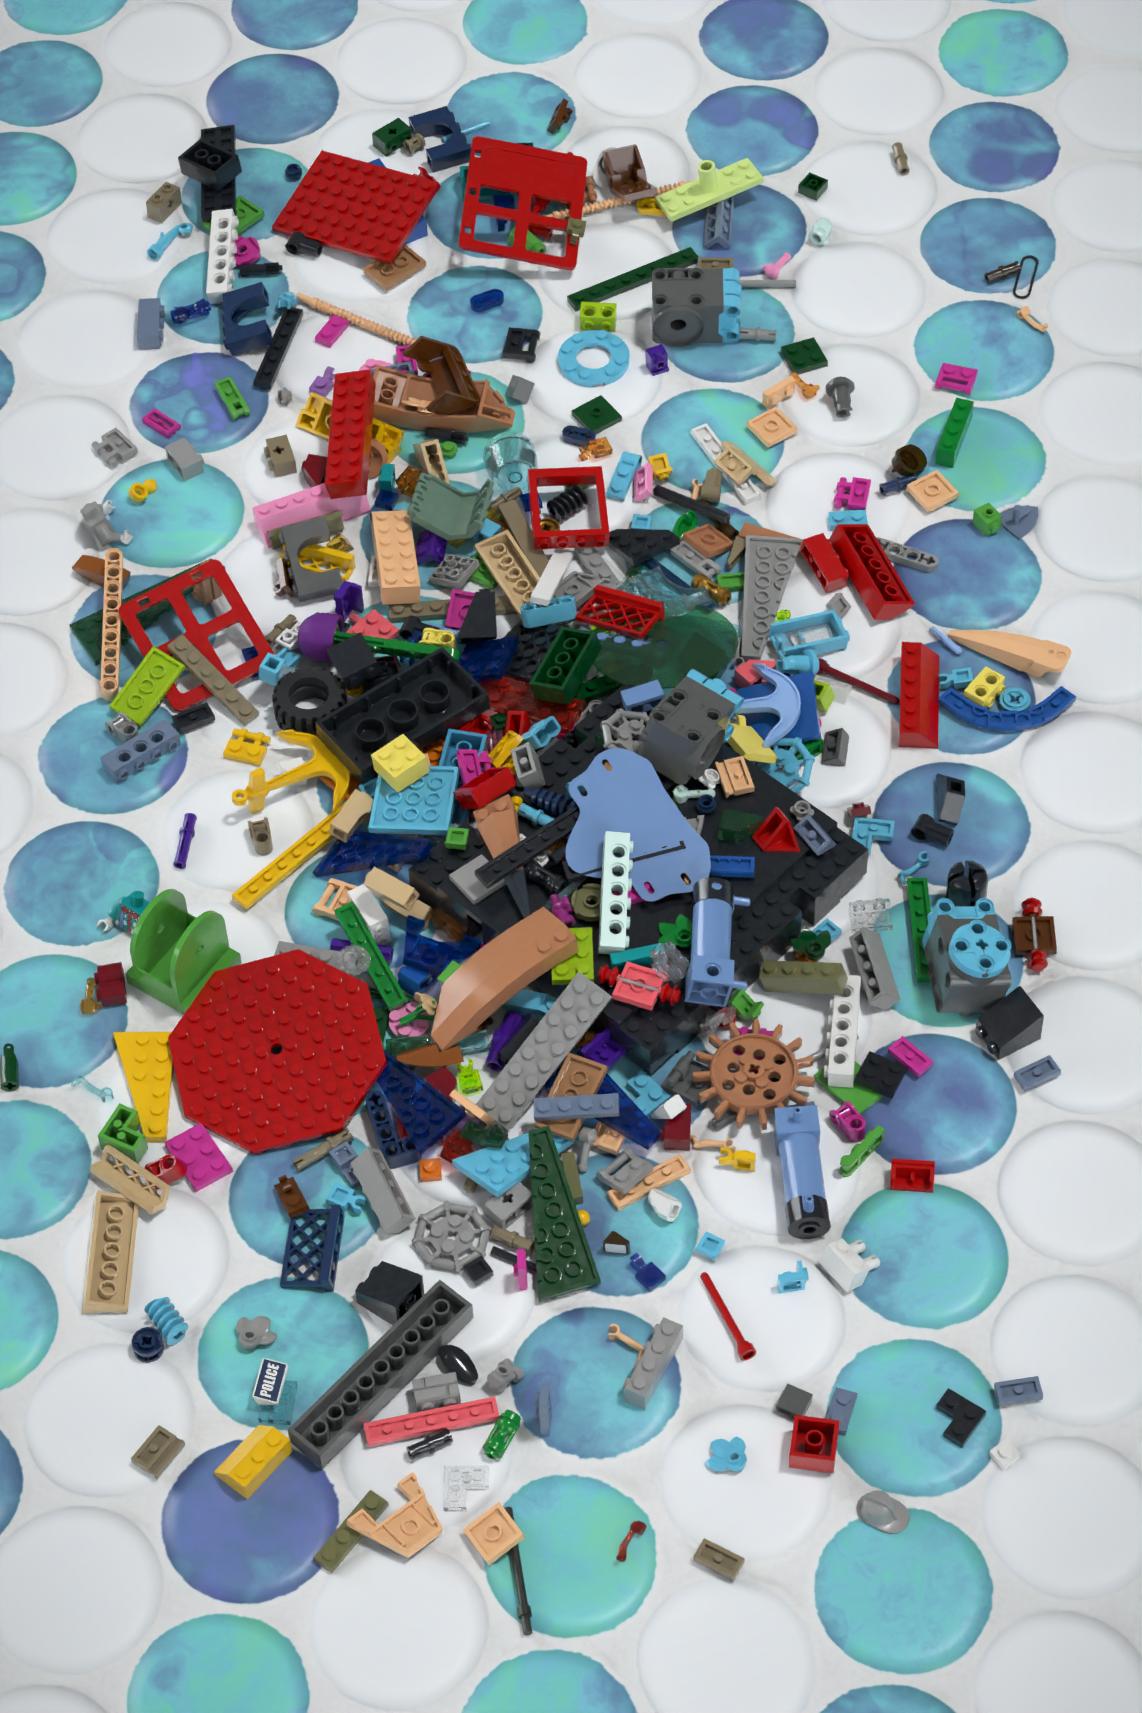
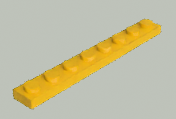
[232,801,347,910]

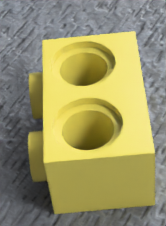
[964,666,1006,708]

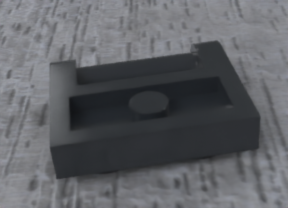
[503,327,541,363]

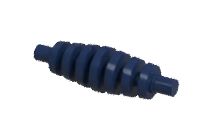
[523,788,577,816]

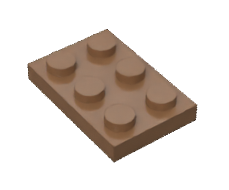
[363,244,426,291]

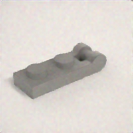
[671,540,721,580]

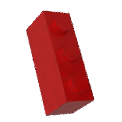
[800,533,849,593]

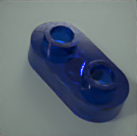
[470,289,504,312]

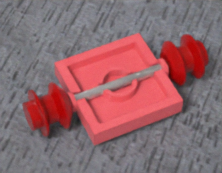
[598,962,681,1011]

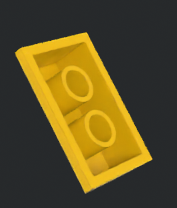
[213,1425,292,1500]

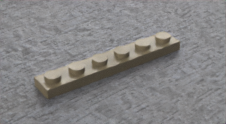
[168,634,259,726]

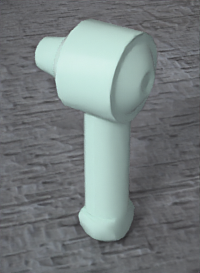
[673,785,716,804]

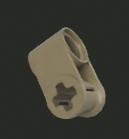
[247,817,273,856]

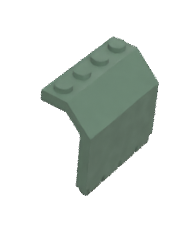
[407,472,494,541]

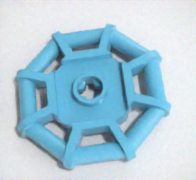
[750,737,815,794]

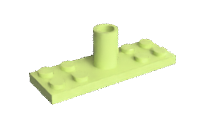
[655,158,764,222]

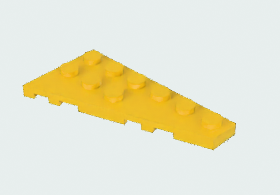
[113,1032,174,1142]

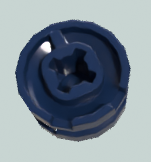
[132,1327,164,1363]

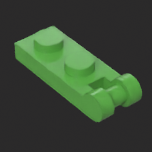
[214,376,250,420]
[840,1125,885,1177]

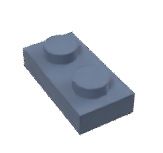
[1014,1055,1061,1092]
[994,1376,1043,1407]
[826,1387,858,1435]

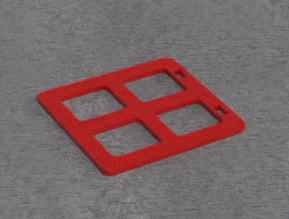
[118,559,275,712]

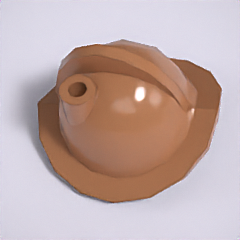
[368,438,388,478]

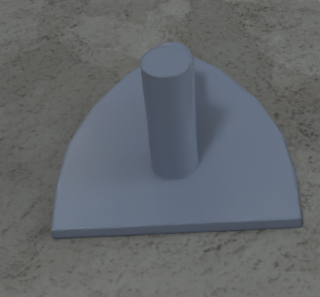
[1000,505,1038,540]

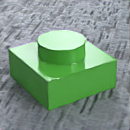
[445,827,469,850]

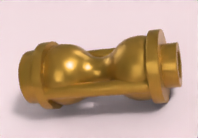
[691,573,732,606]

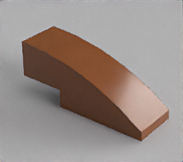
[72,555,131,588]
[396,1042,464,1067]

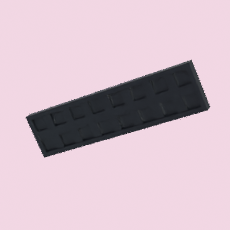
[201,125,237,222]

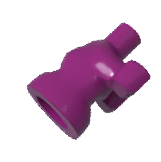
[550,894,576,928]

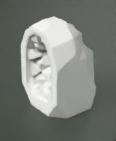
[648,1188,682,1222]

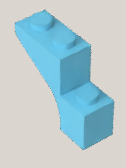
[259,648,302,687]

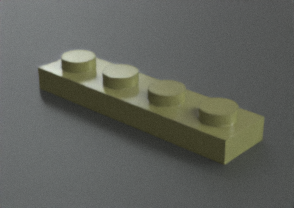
[313,1490,389,1573]

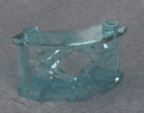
[622,567,712,617]

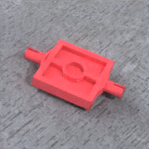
[346,609,399,655]

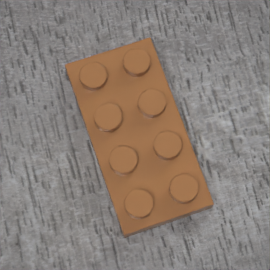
[534,1053,608,1142]

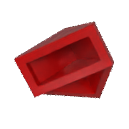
[501,711,531,747]
[752,807,801,852]

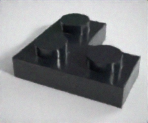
[936,1388,987,1448]

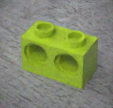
[579,302,617,331]

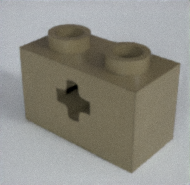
[146,182,182,223]
[263,434,297,478]

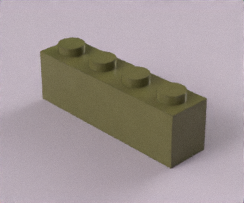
[759,960,848,995]

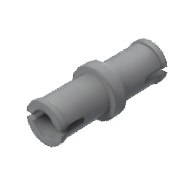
[740,327,776,342]

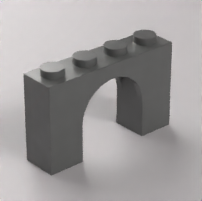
[279,517,343,602]

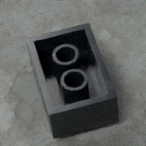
[178,138,242,191]

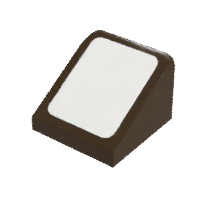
[603,1231,631,1255]

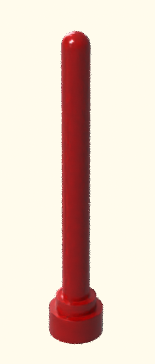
[700,1272,756,1361]

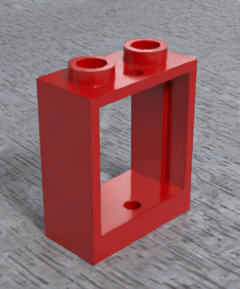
[453,767,517,810]

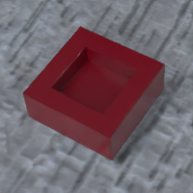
[847,802,871,817]

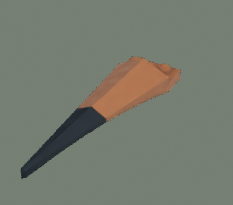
[473,794,532,918]

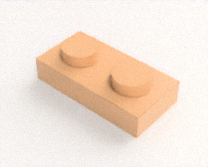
[762,376,796,408]

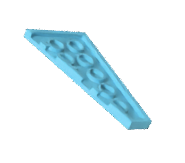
[452,1124,587,1198]

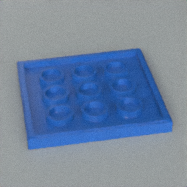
[737,671,821,750]

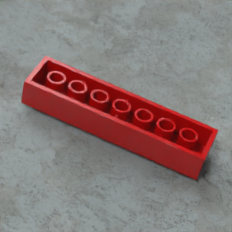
[325,369,376,499]

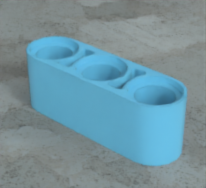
[520,595,577,628]

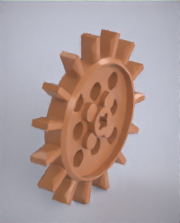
[693,1019,815,1130]

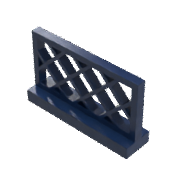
[280,1205,345,1291]

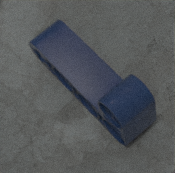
[365,1090,422,1169]

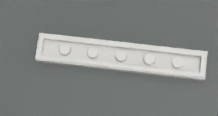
[691,423,761,505]
[530,548,575,606]

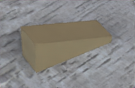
[727,535,746,571]

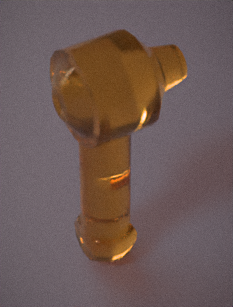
[789,372,820,399]
[80,977,101,1014]

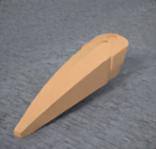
[947,630,1072,677]

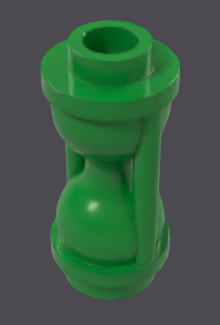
[482,1410,521,1460]

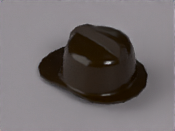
[891,444,927,477]

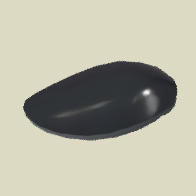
[439,1345,478,1384]

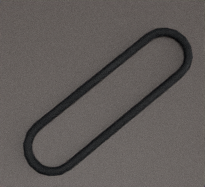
[1013,255,1039,299]

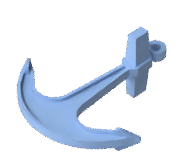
[736,663,801,747]

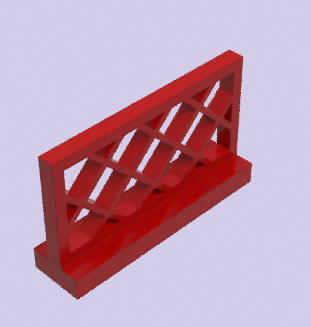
[575,584,665,639]

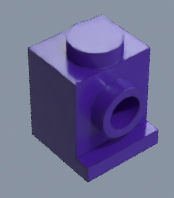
[645,344,669,376]

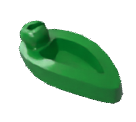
[672,510,697,542]

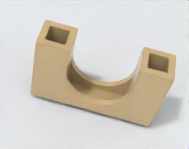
[329,789,423,872]
[364,866,435,930]

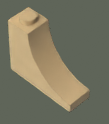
[412,439,450,484]

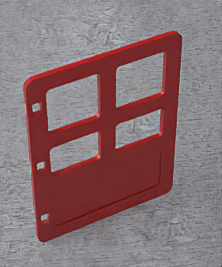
[458,136,587,271]

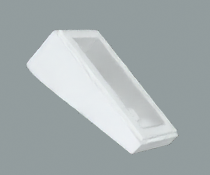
[650,1094,687,1119]

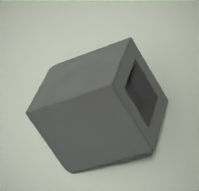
[505,375,535,403]

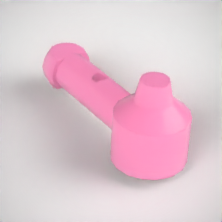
[762,253,791,279]

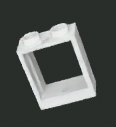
[347,884,392,945]

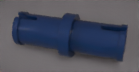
[879,473,917,495]

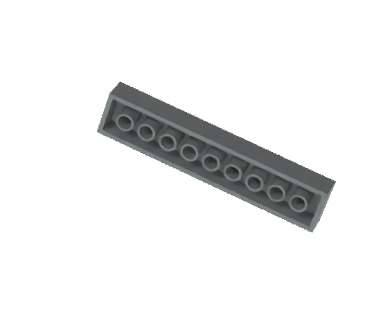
[288,1280,473,1468]

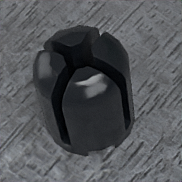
[945,860,988,906]

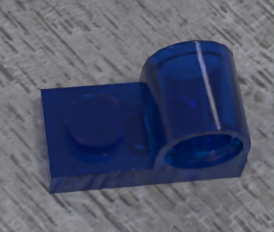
[493,194,515,232]

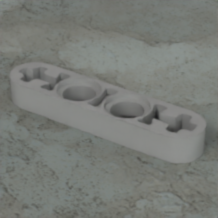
[876,537,939,573]

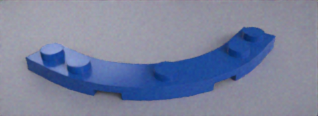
[938,686,1076,731]

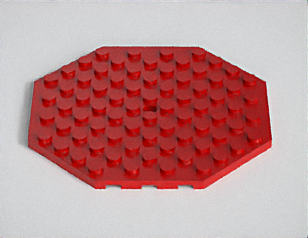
[168,949,387,1155]

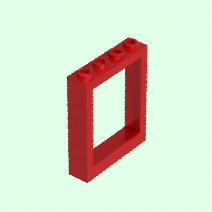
[527,466,610,549]

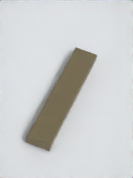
[498,499,549,577]

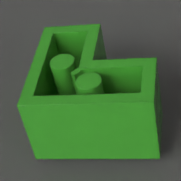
[98,1103,148,1164]

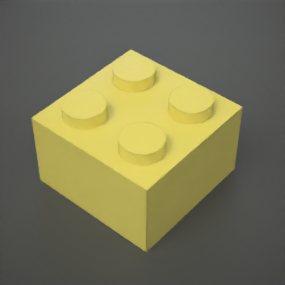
[371,734,430,793]

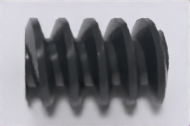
[547,485,588,523]

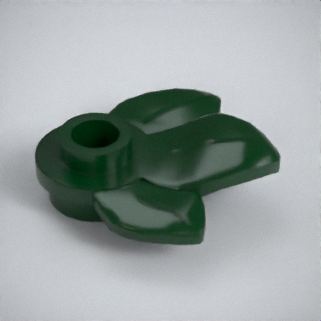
[791,927,831,960]

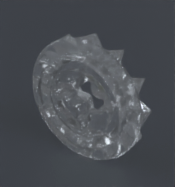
[338,945,371,976]

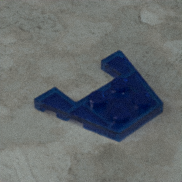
[403,915,482,977]

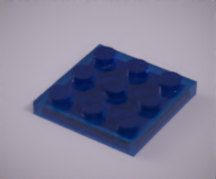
[459,636,520,682]

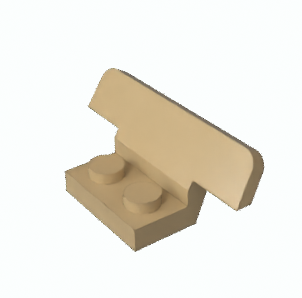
[713,441,777,486]

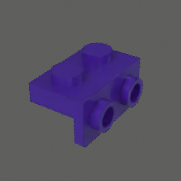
[415,530,448,566]
[333,580,364,622]
[580,1028,626,1069]

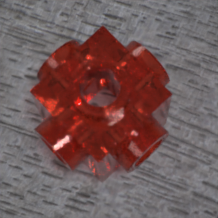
[440,1130,475,1164]

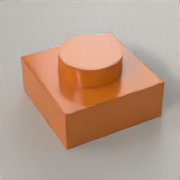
[419,1158,442,1182]

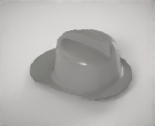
[856,1490,910,1534]

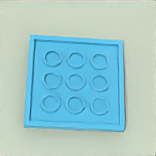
[368,766,460,835]

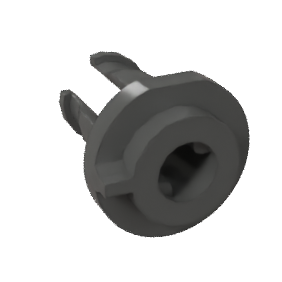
[825,376,855,418]

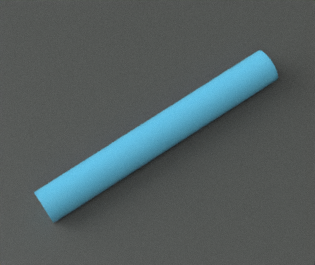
[442,120,490,143]

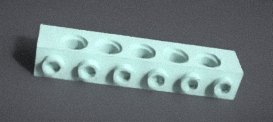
[598,831,633,954]

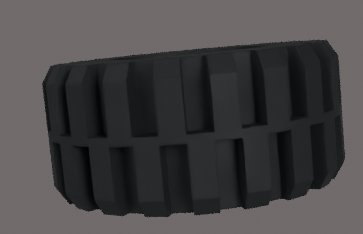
[272,666,347,736]

